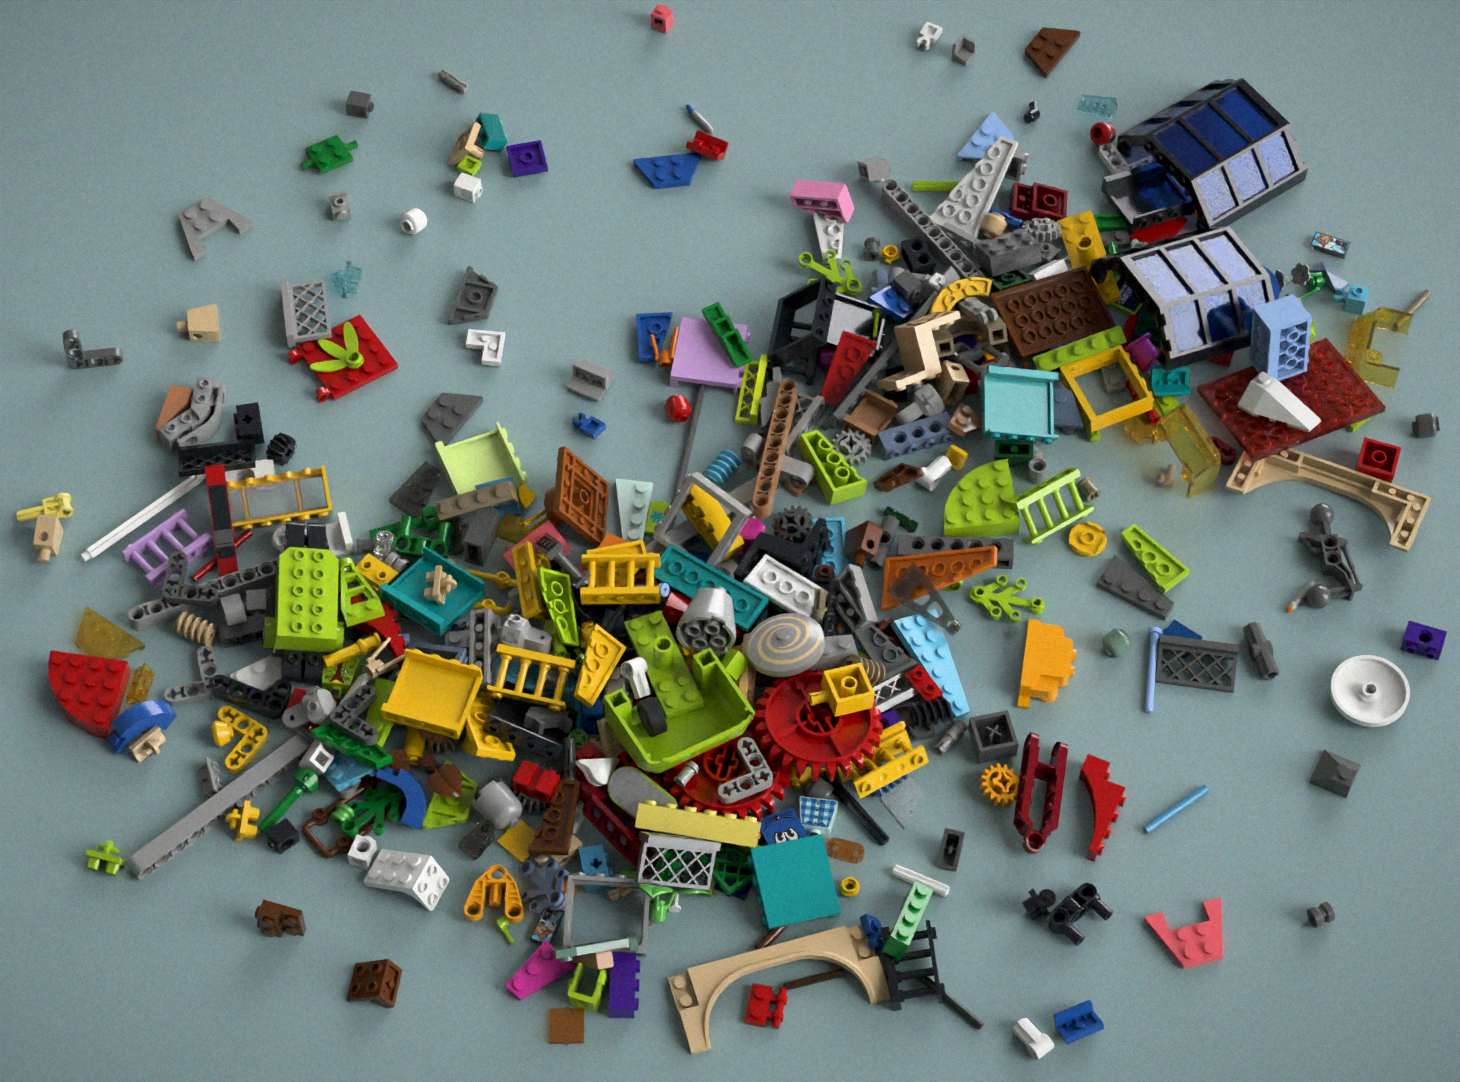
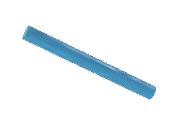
[1143,785,1209,834]

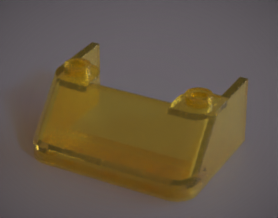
[1341,307,1413,388]
[1151,403,1221,498]

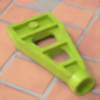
[339,558,385,627]

